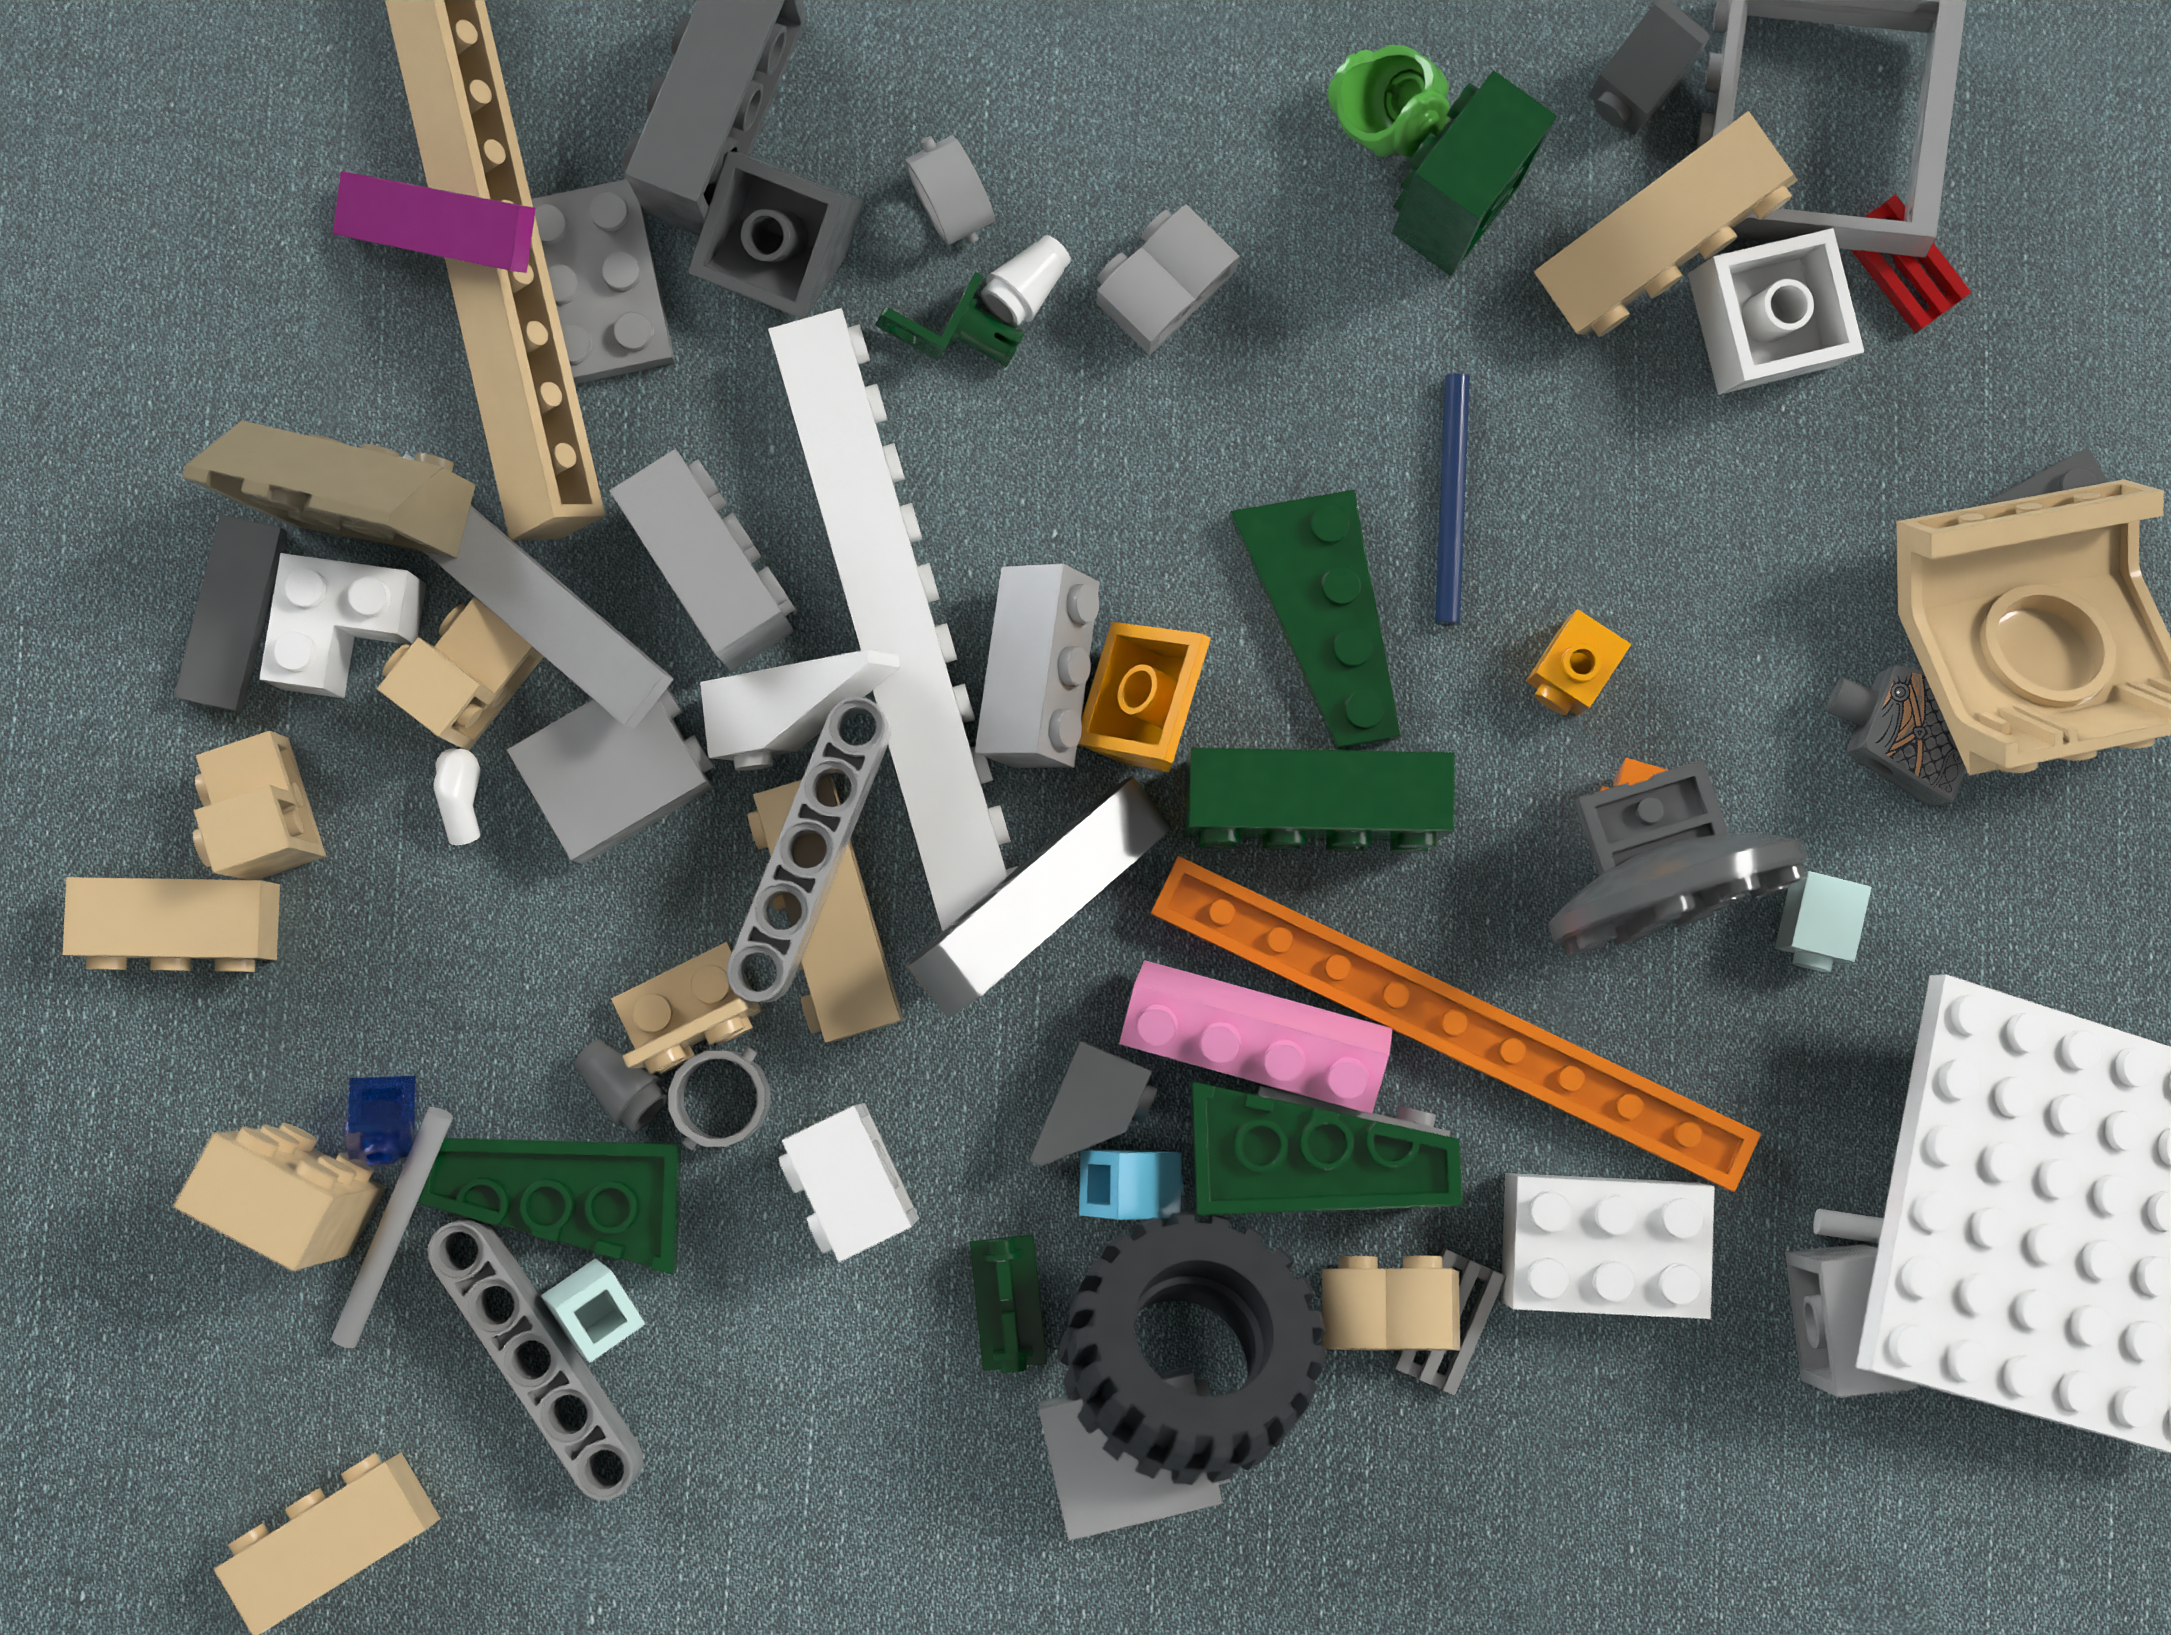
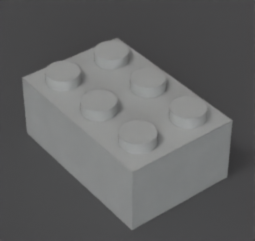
[609,448,796,672]

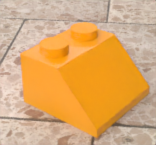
[1078,622,1211,773]

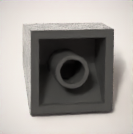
[688,151,865,319]

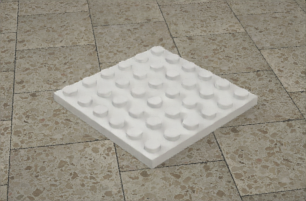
[1856,974,2171,1454]

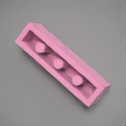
[1119,960,1393,1114]

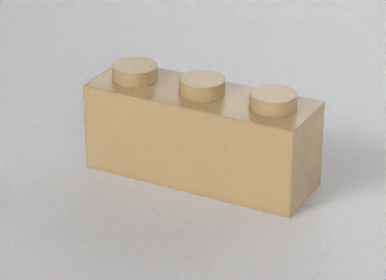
[63,877,280,972]
[214,1452,441,1635]

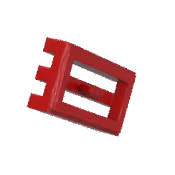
[1850,194,1972,334]

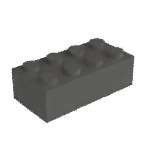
[622,0,807,236]

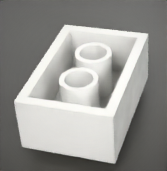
[1501,1173,1714,1319]

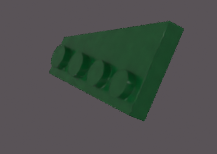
[1229,490,1401,750]
[1191,1081,1463,1215]
[417,1137,682,1275]

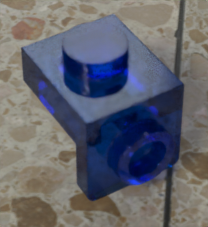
[343,1076,418,1165]

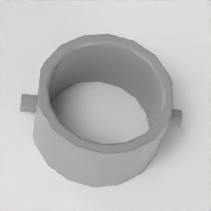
[904,135,995,246]
[668,1046,770,1150]

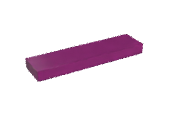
[333,171,536,273]

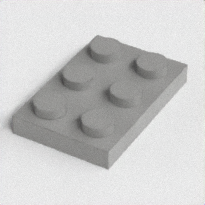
[531,179,675,384]

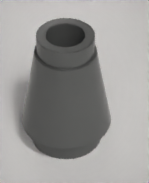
[573,1039,668,1133]

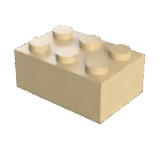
[173,1123,387,1271]

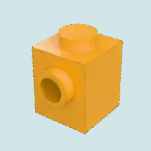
[1525,609,1631,716]

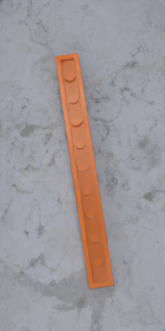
[1150,856,1761,1192]

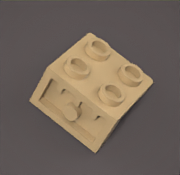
[611,942,763,1074]

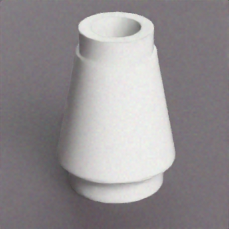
[980,235,1071,327]

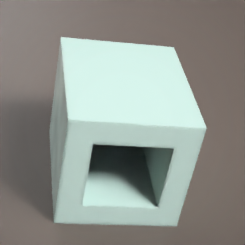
[1775,871,1872,972]
[541,1258,645,1363]

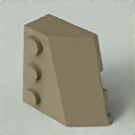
[182,420,476,558]

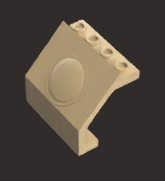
[1896,479,2171,776]

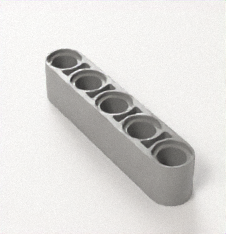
[727,696,890,1003]
[428,1218,643,1500]

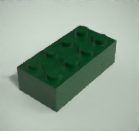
[1184,747,1455,853]

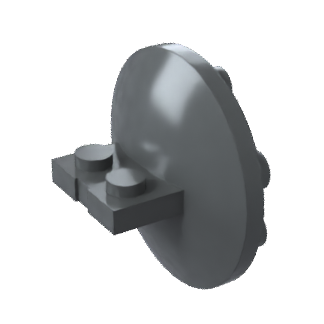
[1547,760,1809,957]

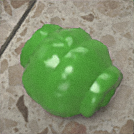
[1327,45,1450,158]

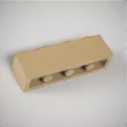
[1533,111,1798,337]
[748,775,904,1043]

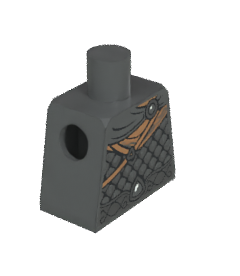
[1826,665,1966,807]

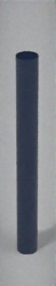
[1435,373,1470,626]

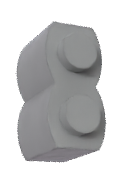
[1096,204,1240,355]

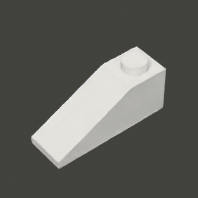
[700,649,900,770]

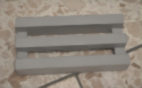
[1393,1248,1506,1396]

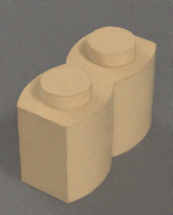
[1322,1256,1460,1351]

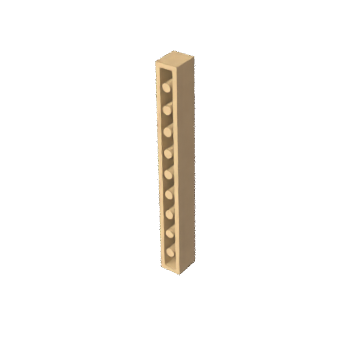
[385,0,605,540]

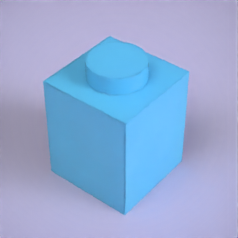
[1079,1150,1183,1220]

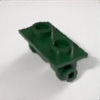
[969,1234,1047,1373]

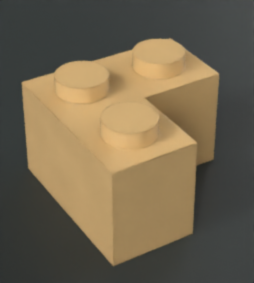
[377,597,544,750]
[193,730,326,880]

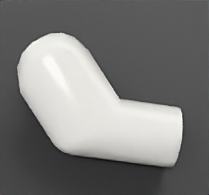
[434,748,481,845]

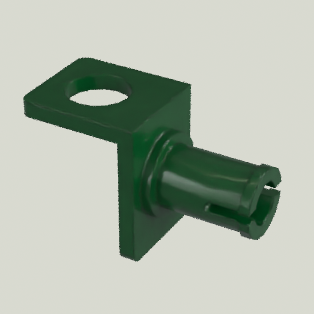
[875,272,1025,368]

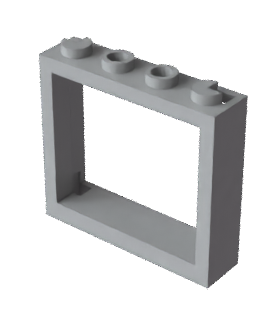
[1696,0,1967,257]

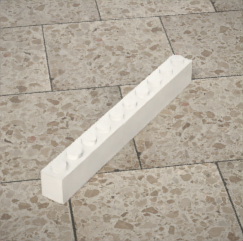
[768,308,1018,932]

